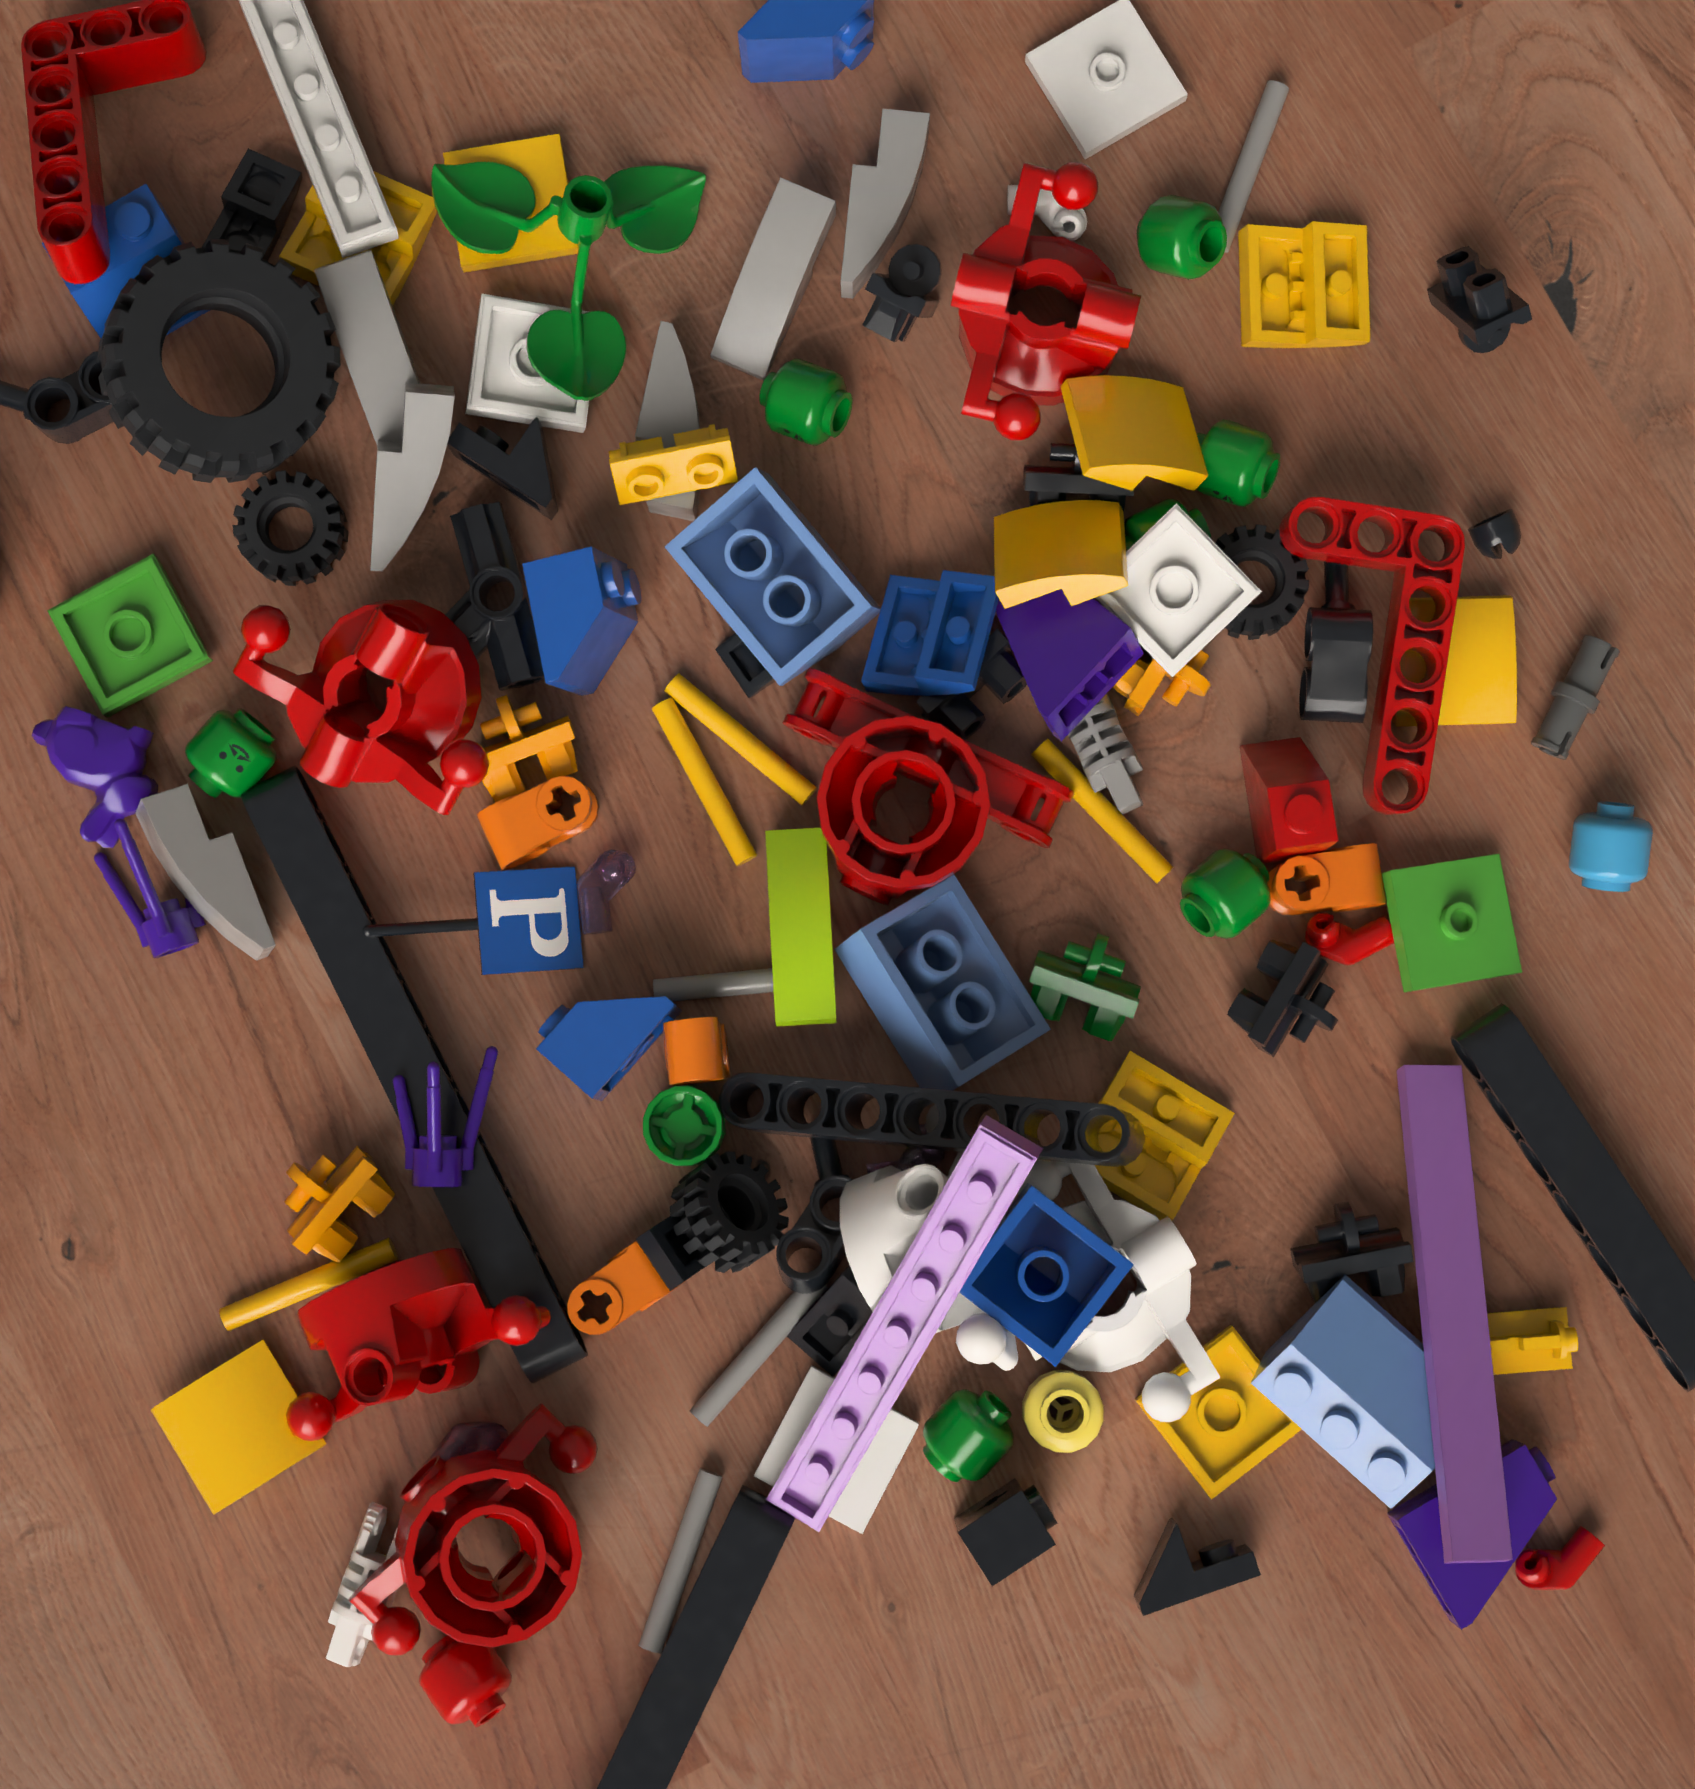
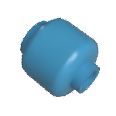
[1569,801,1653,892]

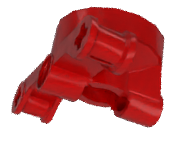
[782,668,1075,905]

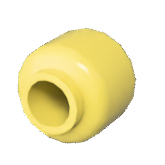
[1022,1370,1104,1453]

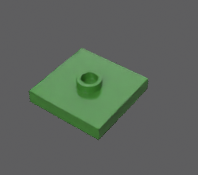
[47,554,213,718]
[1382,854,1522,993]

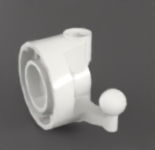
[840,1104,1018,1371]
[1017,1159,1220,1422]

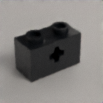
[954,1478,1057,1586]

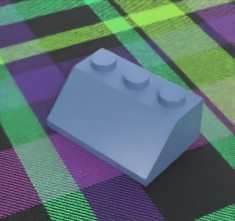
[665,467,881,686]
[834,874,1051,1091]
[1251,1275,1435,1509]

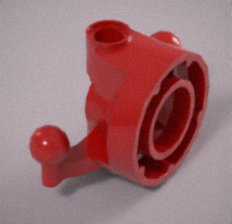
[951,162,1141,440]
[233,599,490,815]
[286,1248,551,1441]
[348,1403,598,1656]

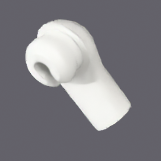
[1007,185,1088,241]

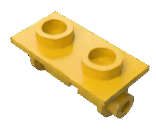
[608,424,738,505]
[1487,1307,1578,1375]

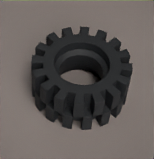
[232,470,349,586]
[1215,524,1309,640]
[670,1151,789,1273]

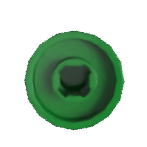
[643,1086,726,1166]

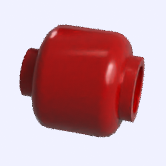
[419,1635,512,1727]

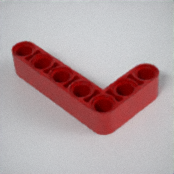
[21,0,207,284]
[1279,497,1465,815]

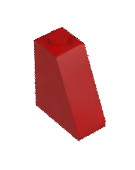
[1240,737,1338,864]

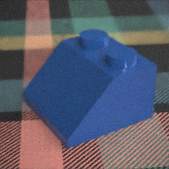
[737,0,874,83]
[42,184,210,339]
[522,546,642,696]
[536,996,682,1101]
[959,1183,1134,1367]

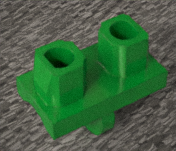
[1029,932,1141,1041]

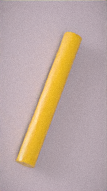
[664,673,817,806]
[652,698,757,866]
[1031,738,1174,884]
[219,1238,398,1331]

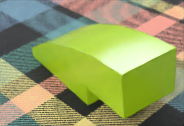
[765,828,837,1027]

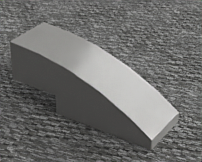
[841,109,930,299]
[710,177,836,381]
[314,250,420,444]
[635,321,701,521]
[370,382,455,572]
[135,784,276,961]

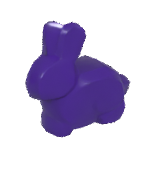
[31,706,158,848]

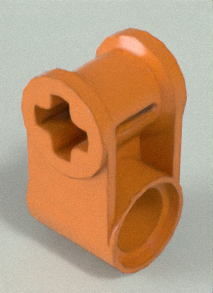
[477,776,599,870]
[1267,843,1386,916]
[663,1017,731,1085]
[567,1241,687,1335]

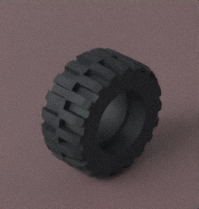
[97,239,341,483]

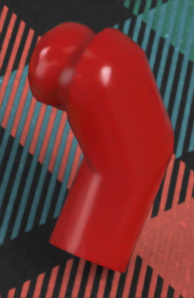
[1305,913,1394,965]
[1515,1526,1605,1590]

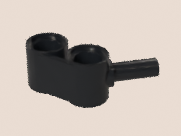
[0,351,114,444]
[1299,561,1373,723]
[776,1138,853,1294]

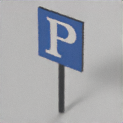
[362,867,583,975]

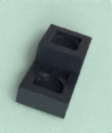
[201,148,303,262]

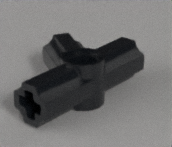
[445,502,545,691]

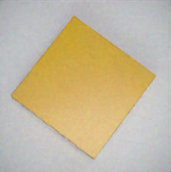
[443,134,578,273]
[1134,1325,1302,1500]

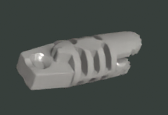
[1067,693,1143,814]

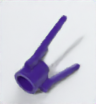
[94,819,206,958]
[393,1046,498,1187]

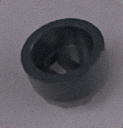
[1468,509,1521,559]

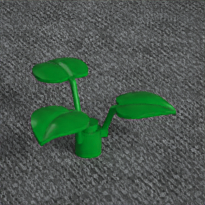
[431,162,706,401]

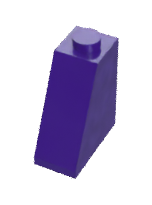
[996,589,1144,742]
[1387,1439,1557,1630]

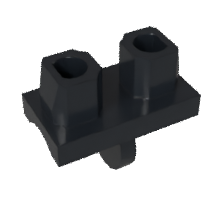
[863,244,942,342]
[1427,246,1532,353]
[1023,441,1134,512]
[916,629,1027,740]
[1227,940,1338,1057]
[1290,1202,1414,1304]

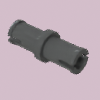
[1531,635,1620,760]

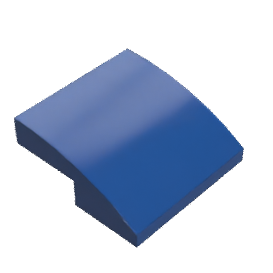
[861,570,999,696]

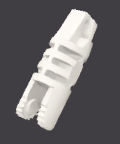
[326,1502,398,1667]

